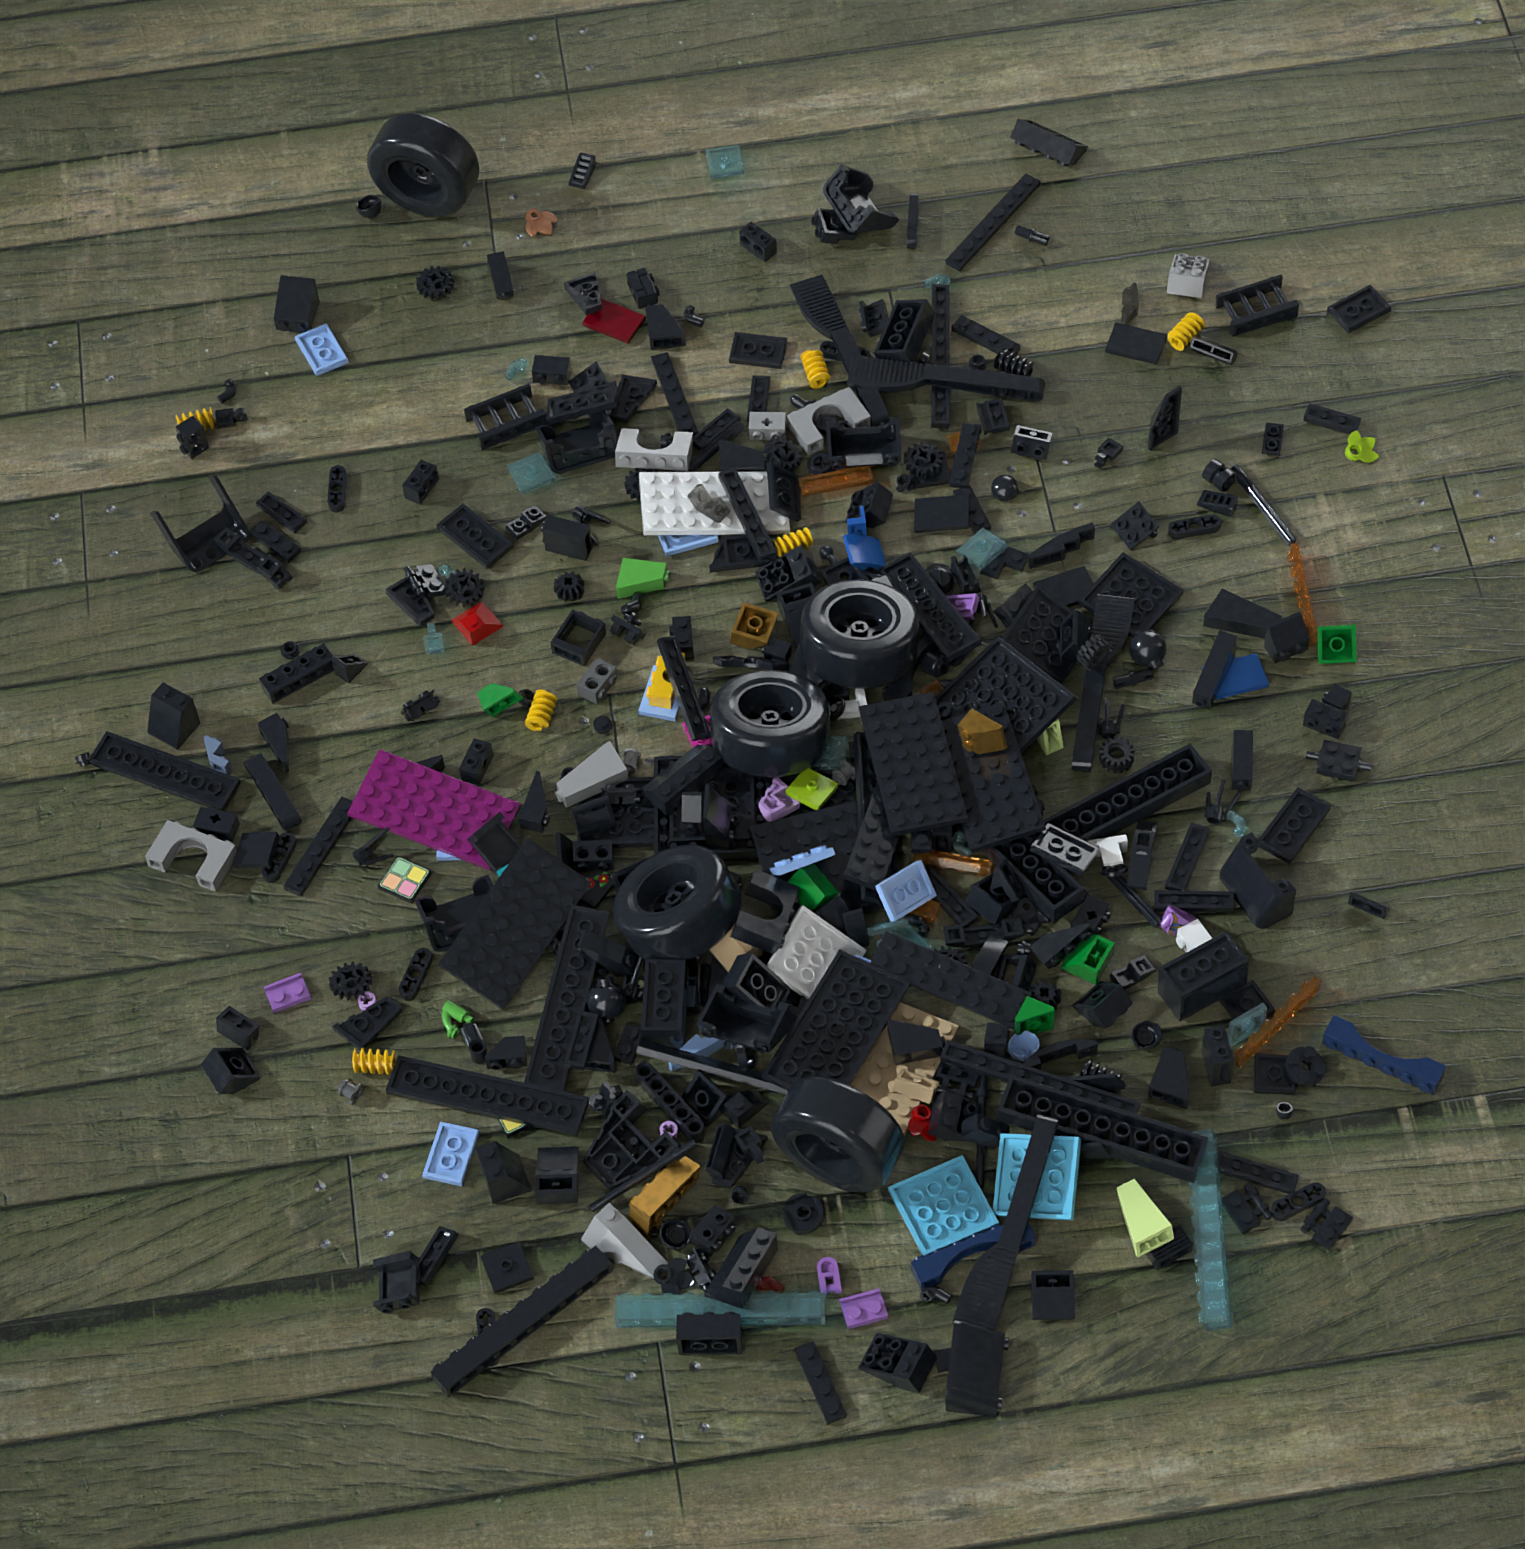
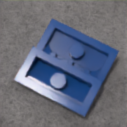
[843,534,886,570]

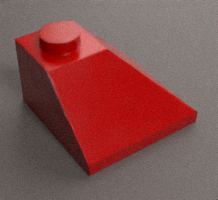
[451,601,503,646]

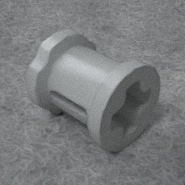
[623,748,641,774]

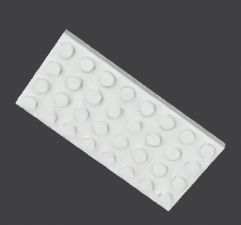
[639,472,790,535]

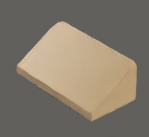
[893,1069,939,1104]

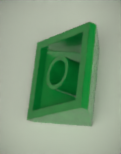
[1315,624,1357,664]
[788,864,839,912]
[1015,996,1055,1035]

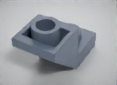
[204,735,232,775]

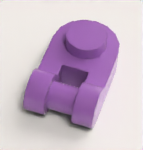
[817,1257,842,1296]

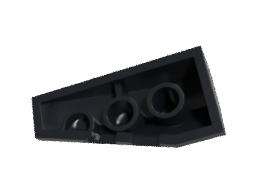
[1148,386,1182,450]

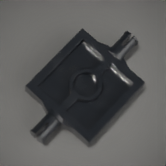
[1306,740,1372,781]

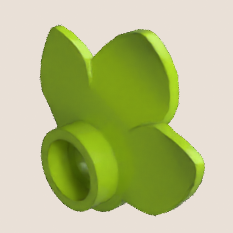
[1345,430,1379,463]

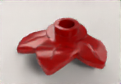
[908,1105,937,1142]

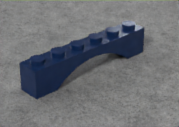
[1322,1015,1446,1094]
[911,1222,1036,1291]

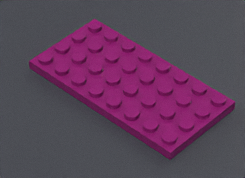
[348,749,520,871]

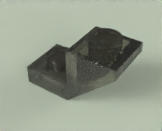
[1121,282,1139,325]
[687,484,730,523]

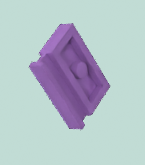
[946,593,980,621]
[264,973,311,1013]
[839,1288,888,1329]

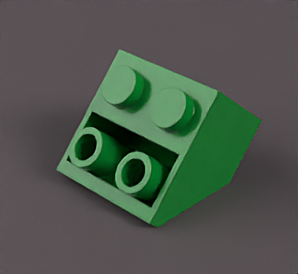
[1060,934,1115,985]

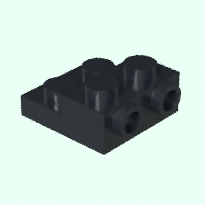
[811,208,857,244]

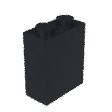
[541,515,593,561]

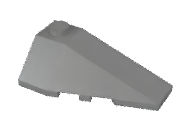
[581,1203,668,1279]

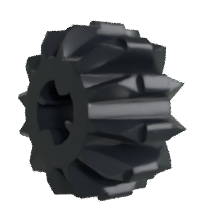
[553,570,585,602]
[1028,980,1061,1010]

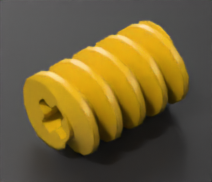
[1167,312,1205,351]
[800,350,830,389]
[176,407,215,431]
[772,527,814,557]
[525,689,558,732]
[352,1048,396,1075]

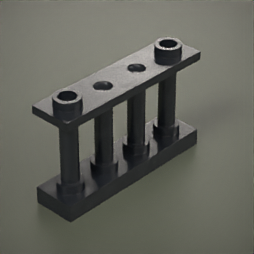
[1215,275,1299,337]
[464,384,548,450]

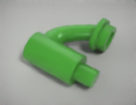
[442,1000,474,1039]

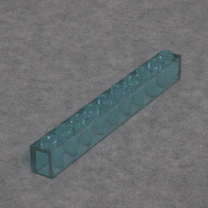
[1188,1129,1232,1331]
[614,1291,825,1328]

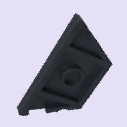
[709,534,779,573]

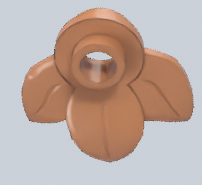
[525,209,558,237]

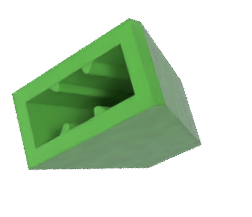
[616,558,670,599]

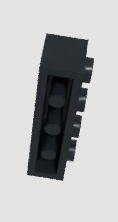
[259,643,334,704]

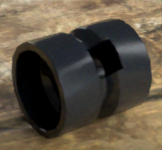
[1202,459,1237,492]

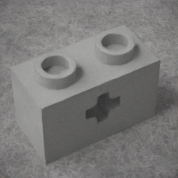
[749,412,786,441]

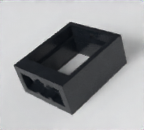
[550,609,606,667]

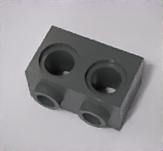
[576,658,618,704]

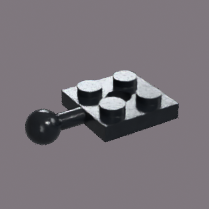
[819,545,869,585]

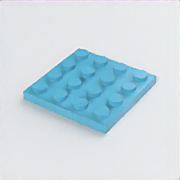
[993,1133,1081,1221]
[888,1155,999,1256]

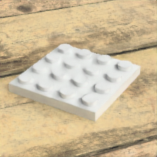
[767,906,866,1000]

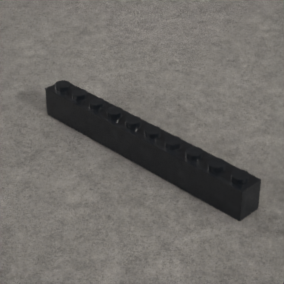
[431,1246,612,1398]

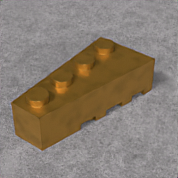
[628,1155,700,1240]

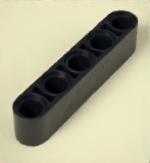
[243,753,302,831]
[636,1062,705,1143]

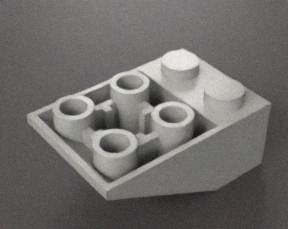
[1167,253,1210,298]

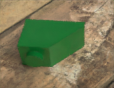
[477,683,524,717]

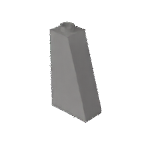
[555,741,628,808]

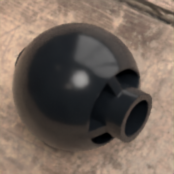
[1129,628,1167,671]
[587,977,627,1023]

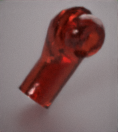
[755,1276,785,1296]

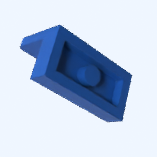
[847,506,866,535]

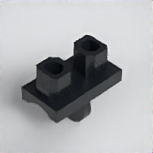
[610,612,646,645]
[588,1081,623,1119]

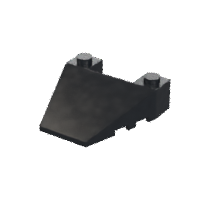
[582,1090,682,1190]

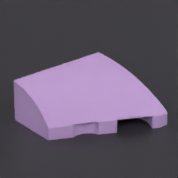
[759,777,800,822]

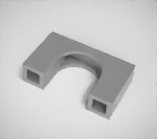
[786,387,871,456]
[615,428,693,471]
[145,820,237,892]

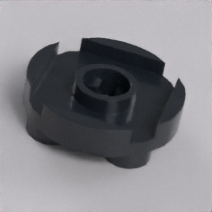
[1285,1046,1327,1087]
[782,1193,824,1235]

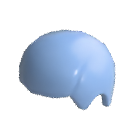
[1007,1030,1040,1062]

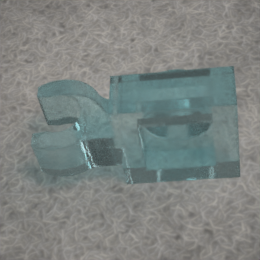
[423,623,445,655]

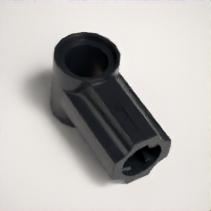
[460,1022,488,1064]

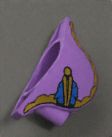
[1161,905,1196,936]

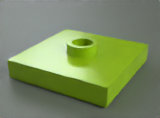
[785,769,839,810]

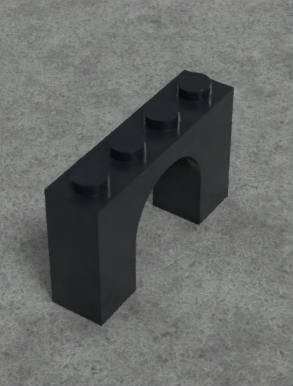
[730,869,800,955]

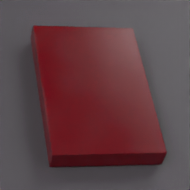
[582,298,646,344]

